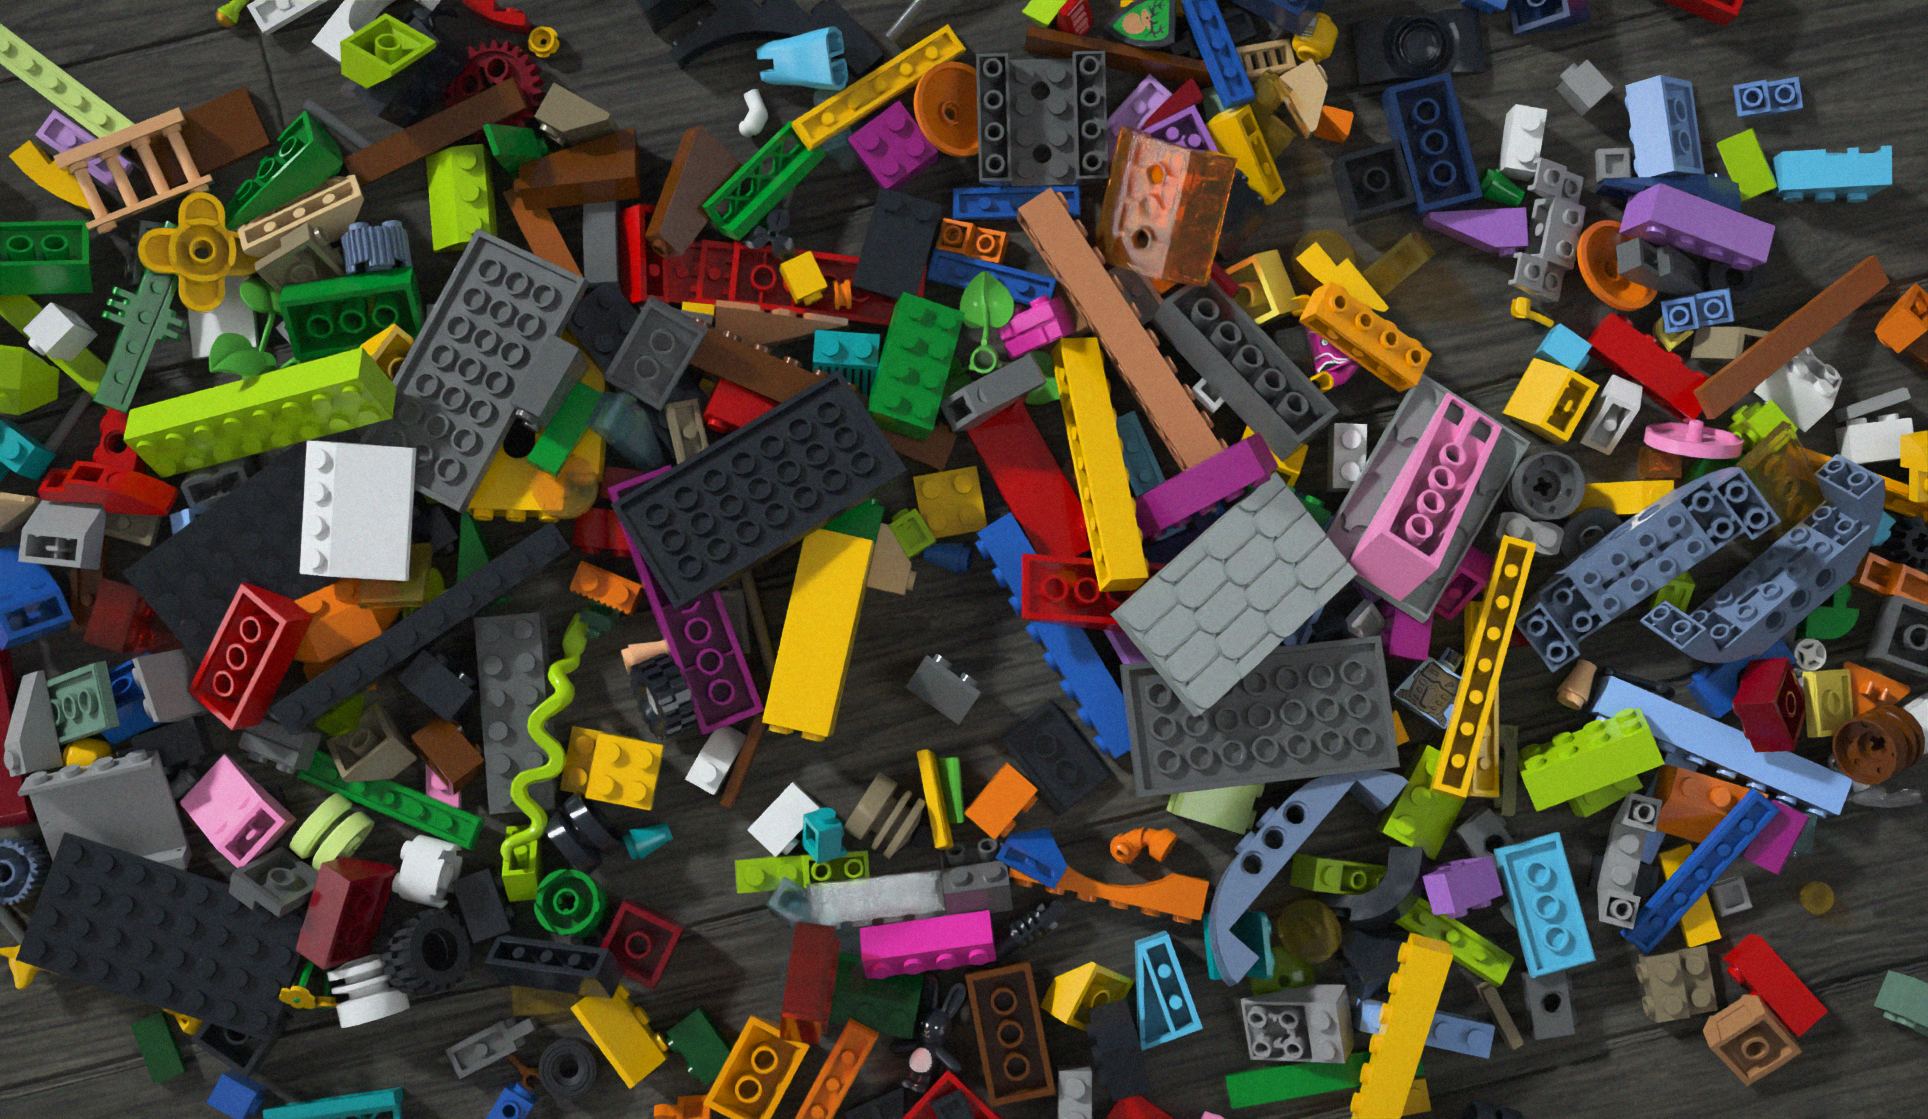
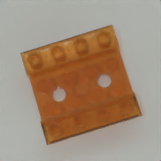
[1093,125,1238,287]

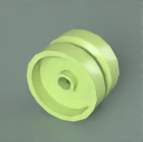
[289,793,374,872]

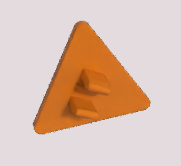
[1842,661,1910,717]

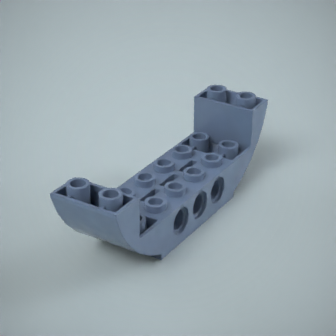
[1640,454,1885,663]
[1515,467,1781,672]

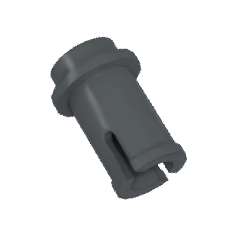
[169,767,201,803]

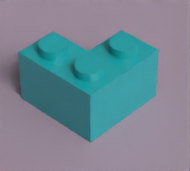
[0,416,56,483]

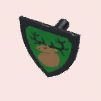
[1105,0,1177,48]

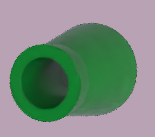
[1478,167,1525,208]

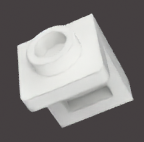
[1345,599,1385,639]

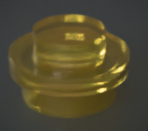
[1800,881,1834,914]

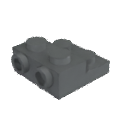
[229,846,318,918]

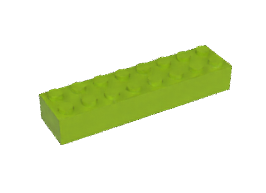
[123,347,397,478]

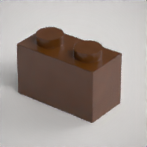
[411,715,485,795]

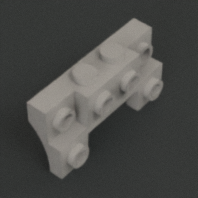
[1508,157,1586,303]

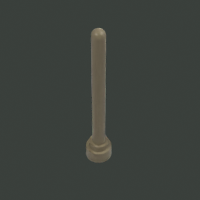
[740,569,776,683]

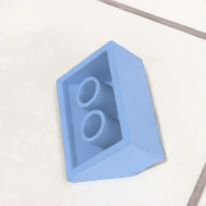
[1625,75,1705,178]

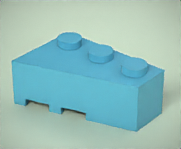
[1771,146,1892,203]
[1135,931,1203,1051]

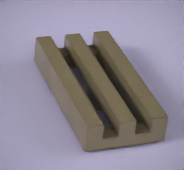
[1475,982,1523,1050]

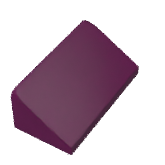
[1742,800,1810,875]

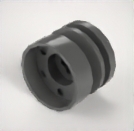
[1501,451,1585,522]

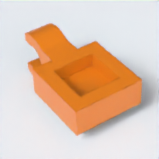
[654,1095,712,1119]

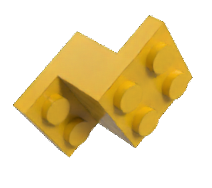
[560,726,665,810]

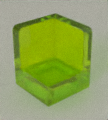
[314,694,365,738]

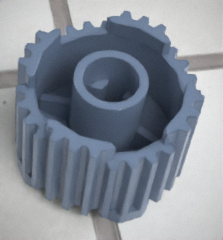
[341,220,412,276]
[0,837,52,905]

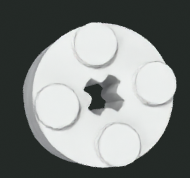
[392,835,462,909]

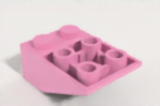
[180,754,297,868]

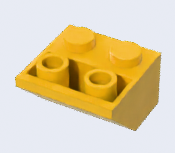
[1502,358,1599,446]

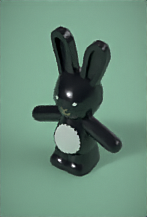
[890,973,969,1094]

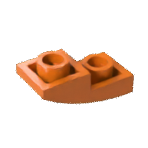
[936,218,1010,265]

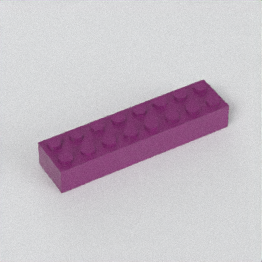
[606,465,764,735]

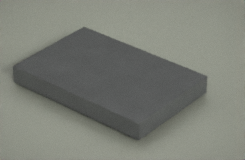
[603,295,709,411]

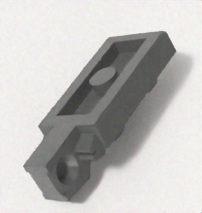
[445,1015,539,1079]

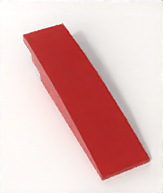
[668,239,927,327]
[1021,553,1167,632]

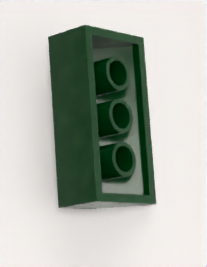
[782,943,925,1039]

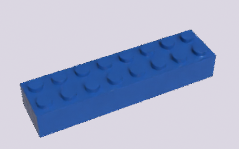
[975,512,1130,759]

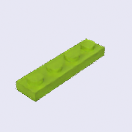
[1395,897,1515,988]

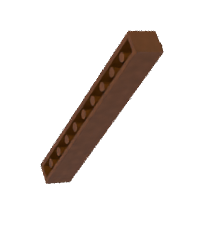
[678,310,957,472]

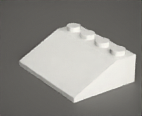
[300,441,416,581]

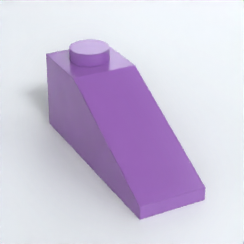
[1423,207,1529,258]

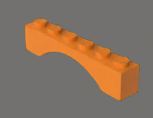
[1008,863,1209,924]

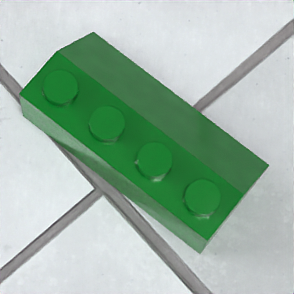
[0,220,93,295]

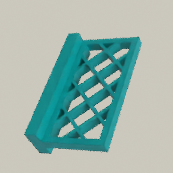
[263,1087,403,1119]

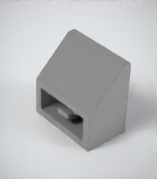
[18,500,106,570]

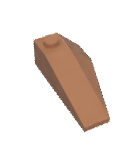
[715,300,850,348]

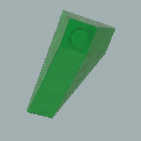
[224,110,344,231]

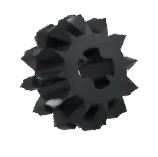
[1885,516,1928,570]

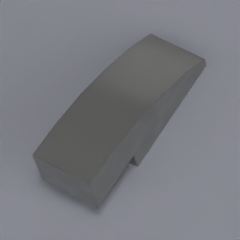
[583,200,620,288]
[1616,237,1705,296]

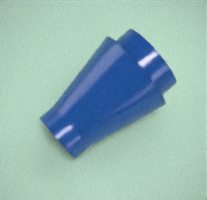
[924,543,973,574]

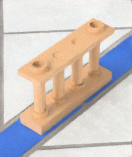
[53,107,215,234]

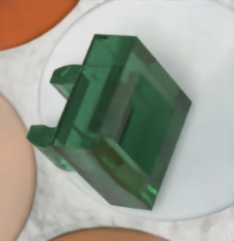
[579,600,621,641]

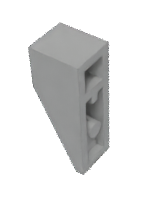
[4,670,63,777]

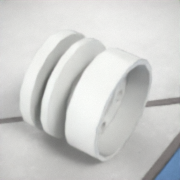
[327,953,410,1028]

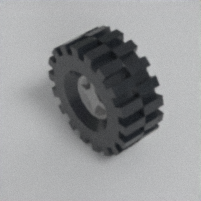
[630,653,696,741]

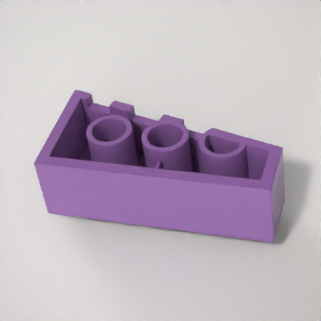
[1619,183,1775,270]

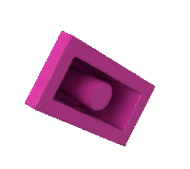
[1434,545,1494,621]

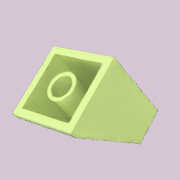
[1166,783,1265,835]

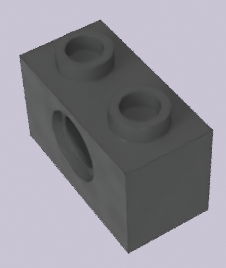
[1451,807,1521,882]
[1518,969,1578,1040]

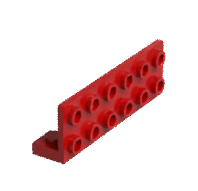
[965,394,1091,557]

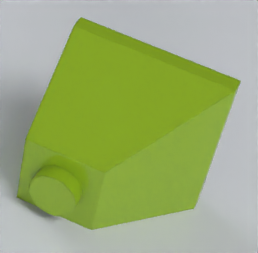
[340,13,437,88]

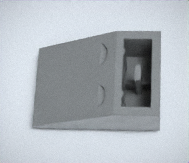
[132,648,212,722]
[1241,984,1355,1063]

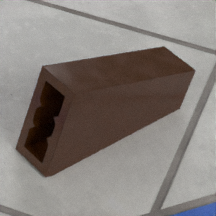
[645,125,743,259]
[514,128,641,210]

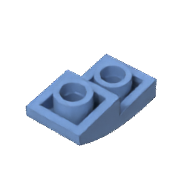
[1733,77,1803,118]
[1661,288,1735,333]

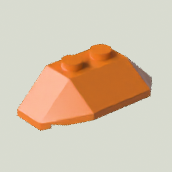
[293,578,406,665]

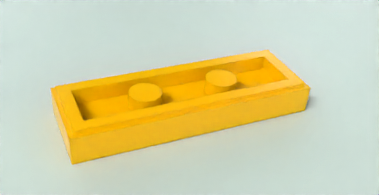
[917,749,954,850]
[1657,844,1721,948]

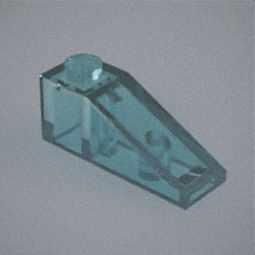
[587,391,667,473]

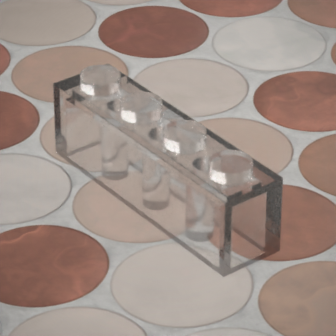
[806,870,945,931]

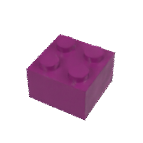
[847,101,938,191]

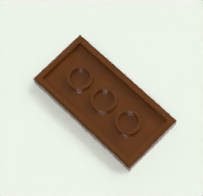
[130,86,273,196]

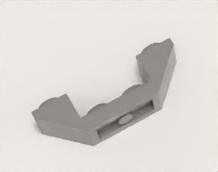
[1597,792,1663,929]

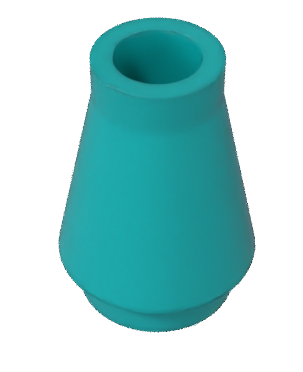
[622,822,673,860]

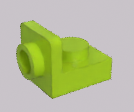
[888,508,937,559]
[1649,571,1695,613]

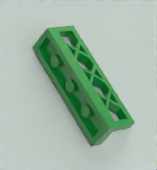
[702,121,826,241]

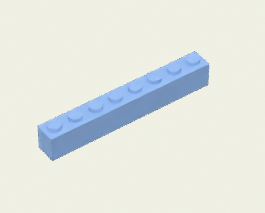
[1588,676,1853,819]

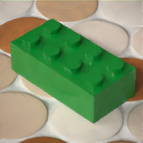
[278,266,427,360]
[866,292,965,442]

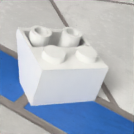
[1754,347,1843,432]

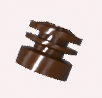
[1832,704,1925,785]

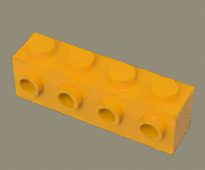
[1299,282,1432,392]

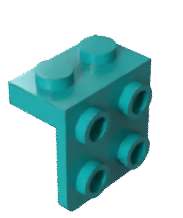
[1202,910,1275,980]

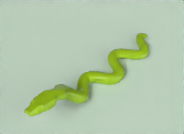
[500,613,588,862]

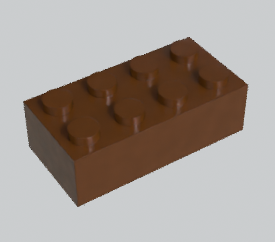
[965,958,1056,1107]

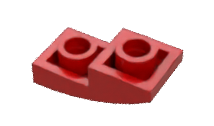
[462,0,531,35]

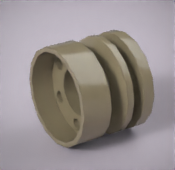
[843,772,926,859]

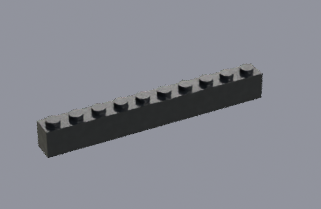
[271,521,574,735]

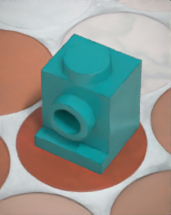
[802,808,847,864]

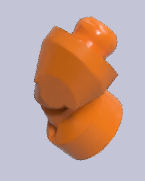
[1110,826,1178,864]

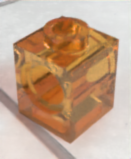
[1638,445,1682,481]

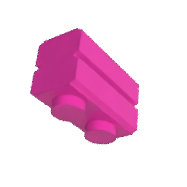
[996,294,1076,360]

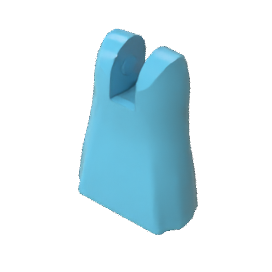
[756,26,849,90]

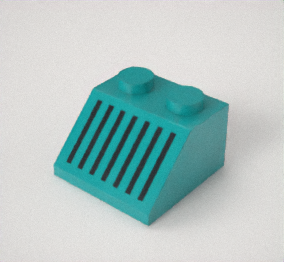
[813,330,881,397]

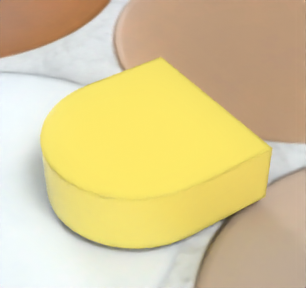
[1652,316,1694,353]

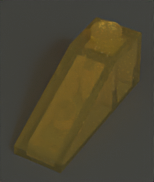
[1361,229,1437,299]

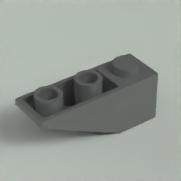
[940,353,1047,432]

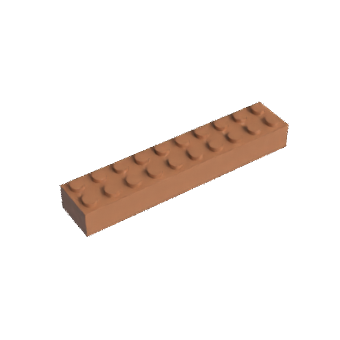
[1017,187,1228,472]

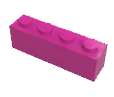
[860,910,997,979]

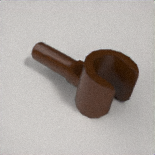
[505,1052,540,1091]

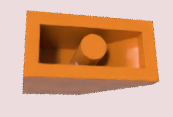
[1874,283,1928,353]

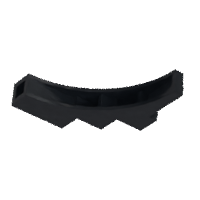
[669,0,884,80]

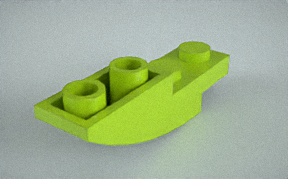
[735,850,870,894]

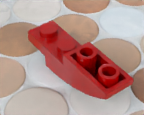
[37,461,179,516]

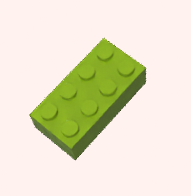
[1518,707,1665,812]

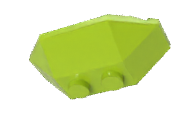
[0,345,59,415]

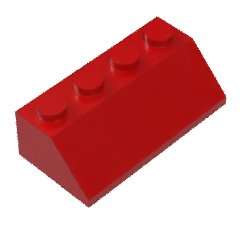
[188,583,313,730]

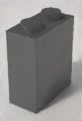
[510,333,589,434]

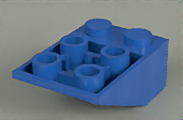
[0,543,73,651]

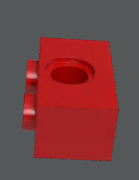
[92,408,147,474]

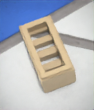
[1236,38,1297,82]

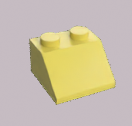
[1224,249,1300,327]

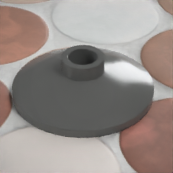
[1560,507,1622,560]

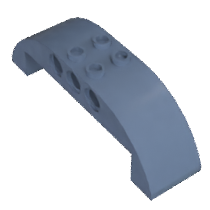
[1209,770,1408,987]

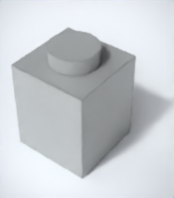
[1556,59,1613,117]

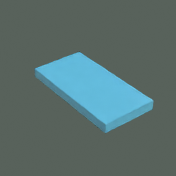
[1494,832,1596,978]

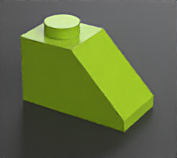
[502,824,544,902]

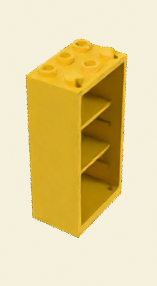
[762,529,875,742]

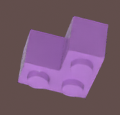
[1134,105,1224,180]
[1422,856,1503,919]

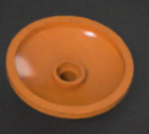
[914,61,979,158]
[1577,220,1657,311]

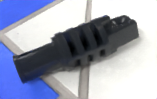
[994,897,1068,965]

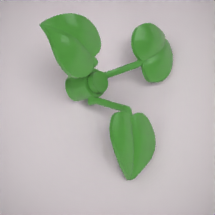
[939,271,1060,407]
[209,277,331,379]

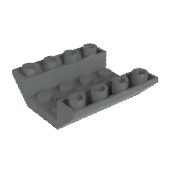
[976,51,1109,187]

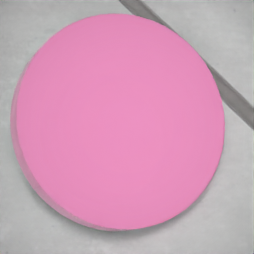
[1644,420,1744,459]

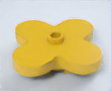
[138,192,262,313]

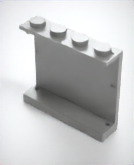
[17,749,192,869]

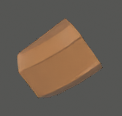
[1703,995,1803,1086]

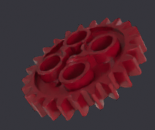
[443,39,546,144]

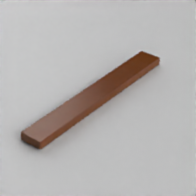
[1693,255,1890,419]

